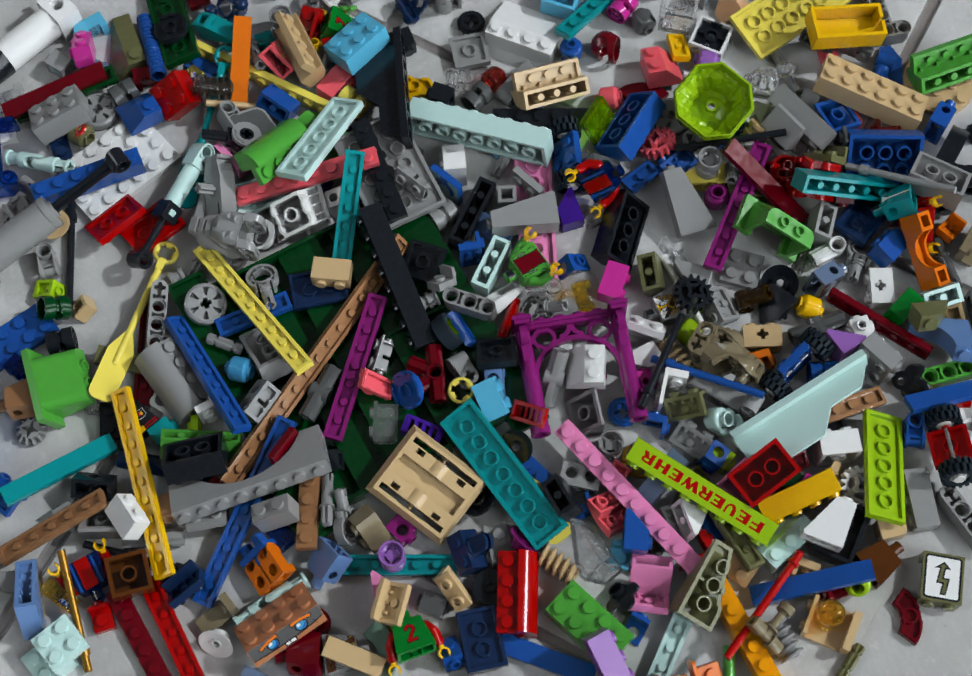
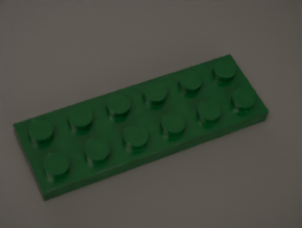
[146,0,201,70]

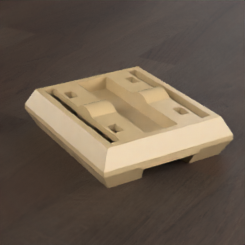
[365,424,486,546]

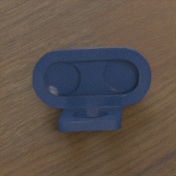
[395,0,429,25]

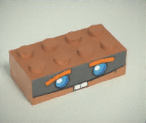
[233,582,327,668]

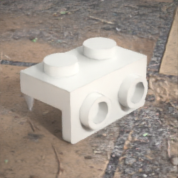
[627,314,668,343]

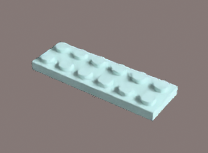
[275,97,364,182]

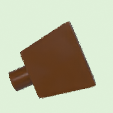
[853,540,904,589]

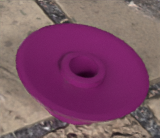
[510,526,540,552]

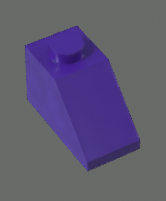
[558,187,584,233]

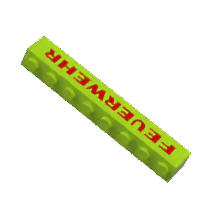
[625,437,779,547]

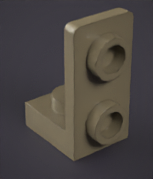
[195,591,240,632]

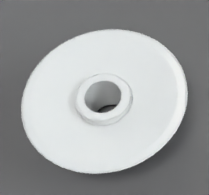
[198,628,233,658]

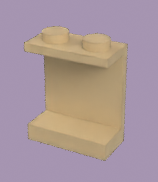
[798,594,863,655]

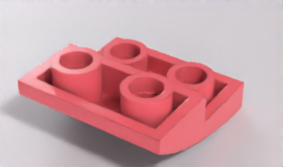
[586,491,626,538]

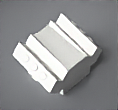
[268,184,331,244]

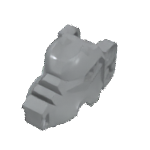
[188,211,267,261]

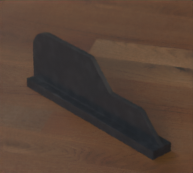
[355,26,413,150]

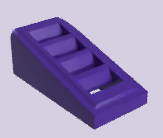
[400,413,445,444]

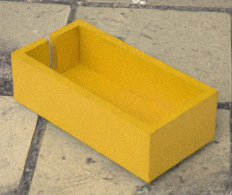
[804,3,888,50]

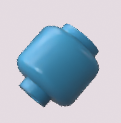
[224,356,255,383]

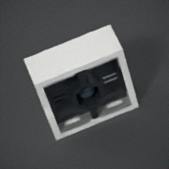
[688,15,734,61]

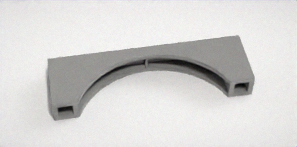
[168,425,332,525]

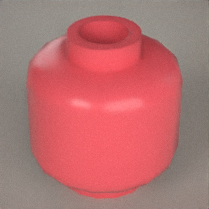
[595,86,623,111]

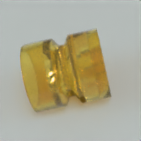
[813,600,846,632]

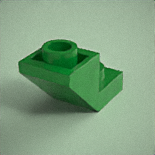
[883,287,925,326]

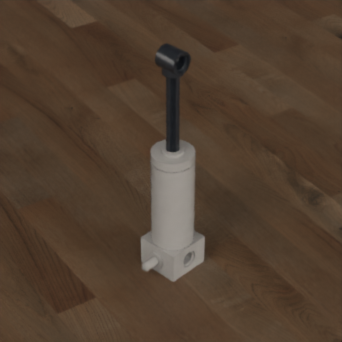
[0,147,131,283]

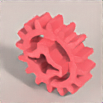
[638,126,677,160]

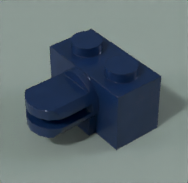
[446,529,494,576]

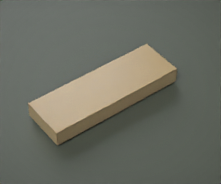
[321,635,387,676]

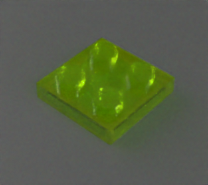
[580,95,615,147]

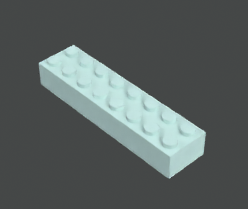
[410,96,554,167]

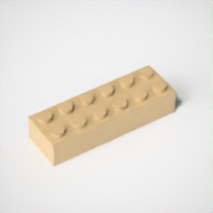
[812,53,929,130]

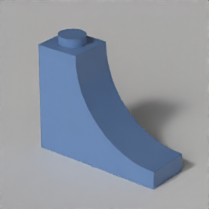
[906,318,972,363]
[14,559,46,641]

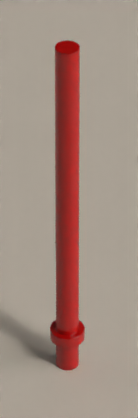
[723,549,804,661]

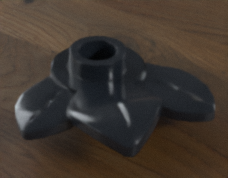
[892,364,931,398]
[606,582,640,615]

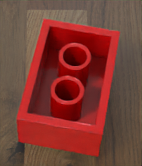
[727,438,802,508]

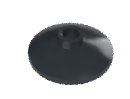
[761,265,799,296]
[465,483,496,517]

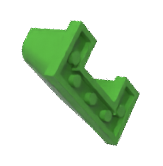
[732,194,814,264]
[20,348,96,429]

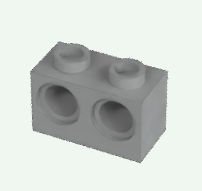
[239,379,281,424]
[560,459,600,496]

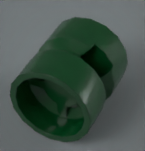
[36,295,72,321]

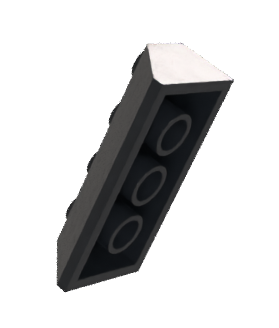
[590,188,650,272]

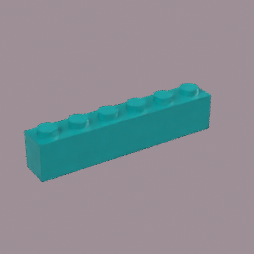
[790,167,900,202]

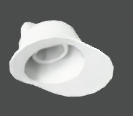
[239,219,276,250]

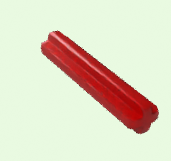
[497,297,521,338]

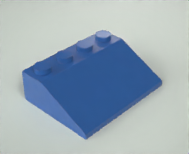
[844,129,925,185]

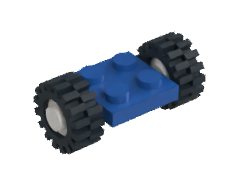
[547,116,589,194]
[758,326,835,402]

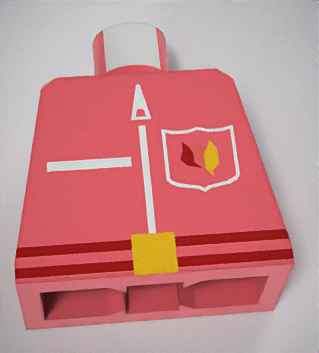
[258,39,294,79]

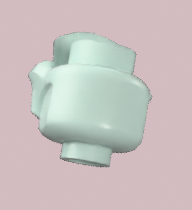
[703,407,745,437]

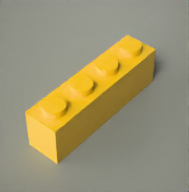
[757,467,842,524]

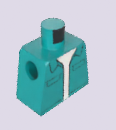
[872,183,918,221]

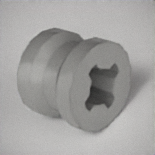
[167,267,186,284]

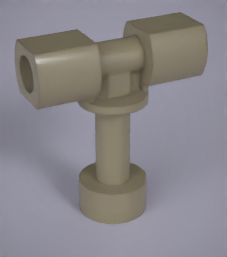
[746,601,795,655]

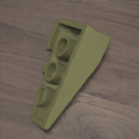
[111,13,148,82]
[668,538,733,632]

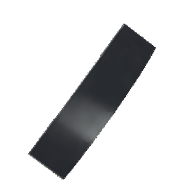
[936,125,970,165]

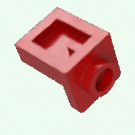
[87,601,117,635]

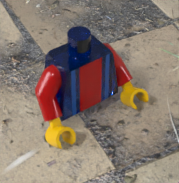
[564,159,625,218]
[47,538,111,602]

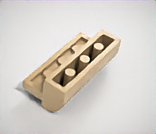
[274,11,325,88]
[511,57,591,110]

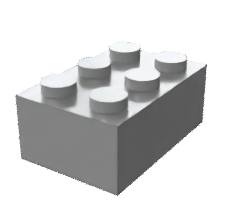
[28,84,92,145]

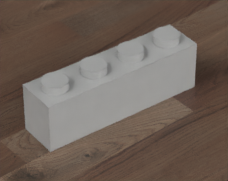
[767,83,838,151]

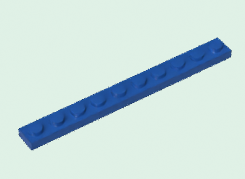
[192,415,297,609]

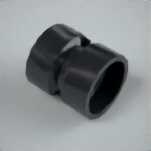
[44,326,79,355]

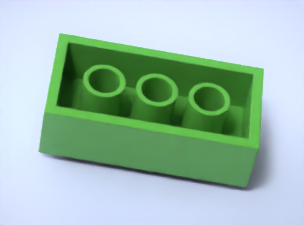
[544,580,635,655]

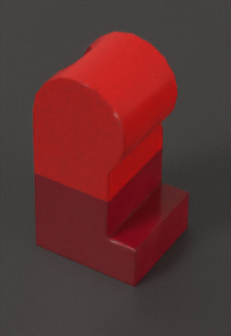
[132,66,167,92]

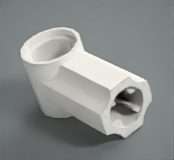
[807,236,846,268]

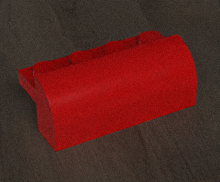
[496,549,539,638]

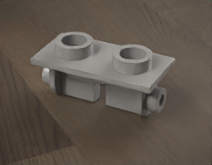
[393,165,432,201]
[367,334,394,376]

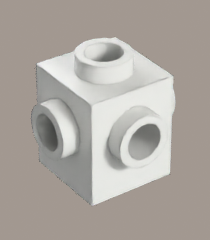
[845,314,875,338]

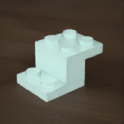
[20,613,91,676]

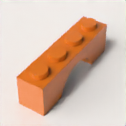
[899,210,951,291]

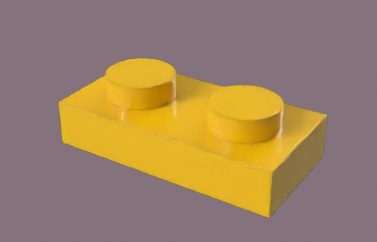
[666,34,691,62]

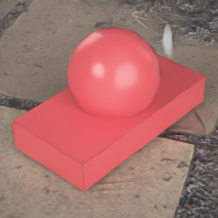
[357,368,393,401]

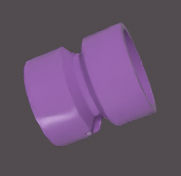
[378,540,406,573]

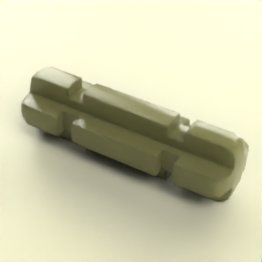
[836,643,865,676]

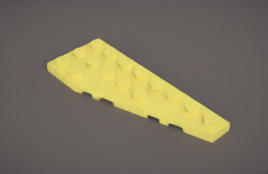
[729,0,853,61]

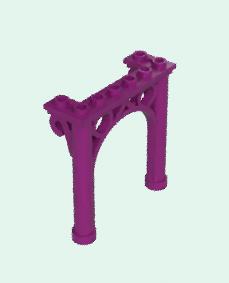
[511,297,649,439]

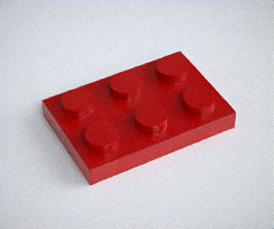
[84,194,147,246]
[119,198,187,253]

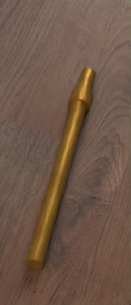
[57,550,93,673]

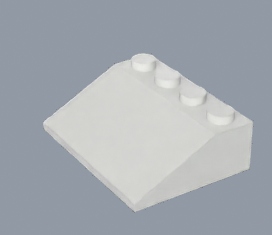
[485,0,563,65]

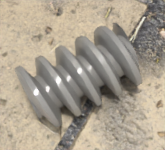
[768,618,803,664]

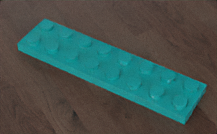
[440,398,569,551]

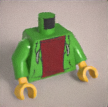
[503,227,563,287]

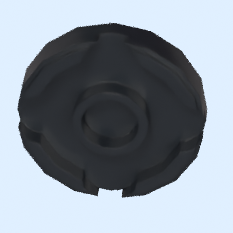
[153,12,189,45]

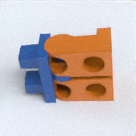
[239,532,296,596]

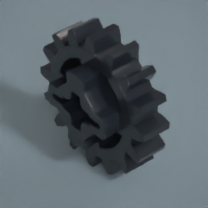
[672,274,714,315]

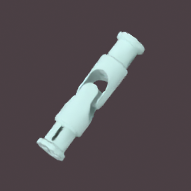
[3,149,75,174]
[232,572,311,625]

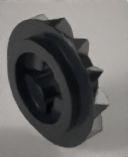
[457,11,485,35]

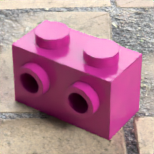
[69,31,96,68]

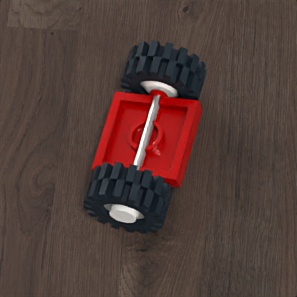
[924,403,972,489]

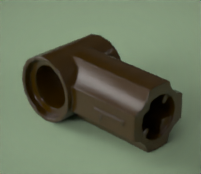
[734,284,773,314]

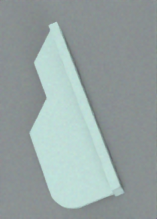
[729,349,868,459]

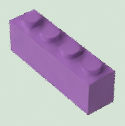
[581,627,635,676]

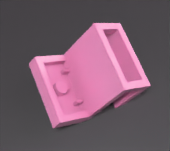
[627,553,673,615]

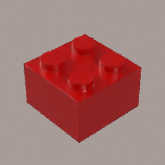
[149,70,203,121]

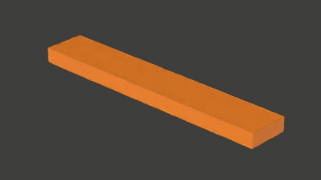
[229,15,252,111]

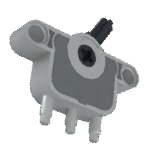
[201,100,276,154]

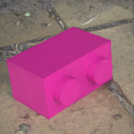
[596,260,632,303]

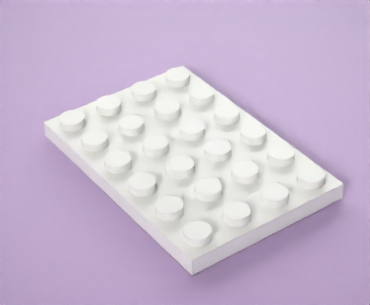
[50,121,183,221]

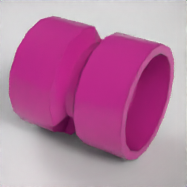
[606,0,639,24]

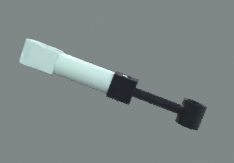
[126,143,215,269]

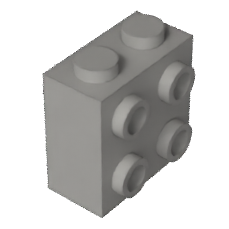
[856,332,903,386]

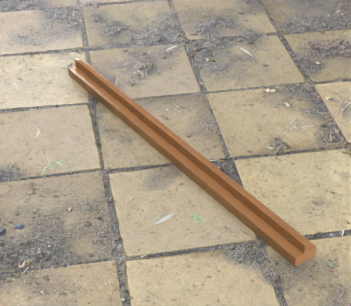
[217,233,410,484]

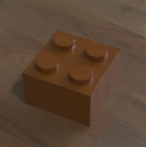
[104,548,156,602]

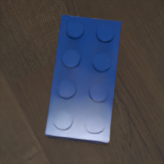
[594,91,667,162]

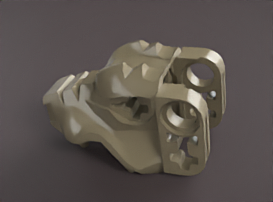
[687,321,765,385]

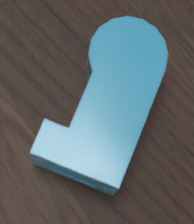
[73,11,111,37]

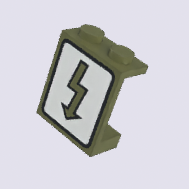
[915,550,965,611]

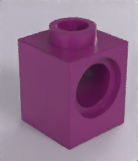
[385,514,417,548]

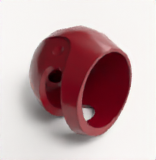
[590,31,621,64]

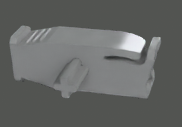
[194,154,237,215]

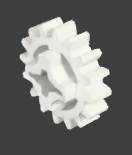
[839,465,865,507]

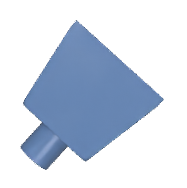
[307,536,353,589]

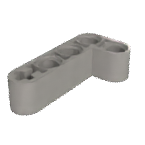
[861,0,912,46]
[145,279,177,349]
[685,369,765,421]
[935,486,972,549]

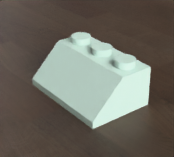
[753,513,812,574]

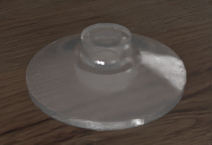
[562,271,599,304]

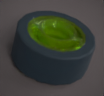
[431,313,464,351]

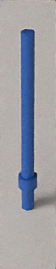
[650,355,765,399]

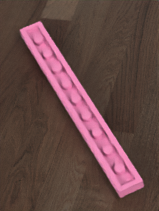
[554,419,701,575]

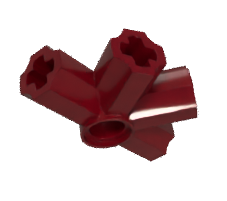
[406,343,448,405]

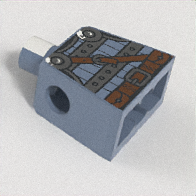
[802,261,847,299]

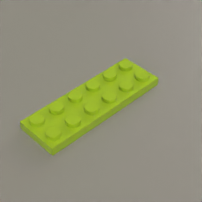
[863,408,906,526]

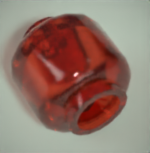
[481,66,507,93]

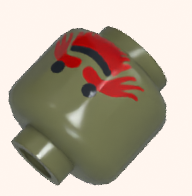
[67,123,95,147]

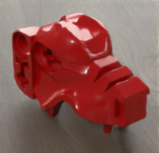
[764,154,842,202]

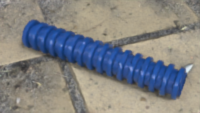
[136,13,167,82]

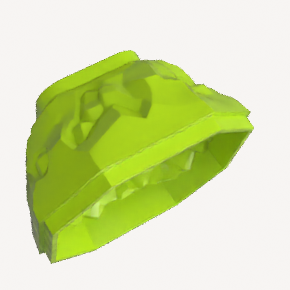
[673,62,754,141]

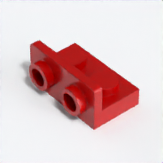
[299,5,325,40]

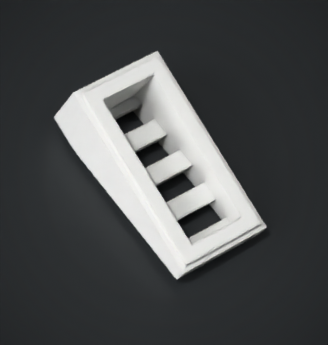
[485,281,525,315]

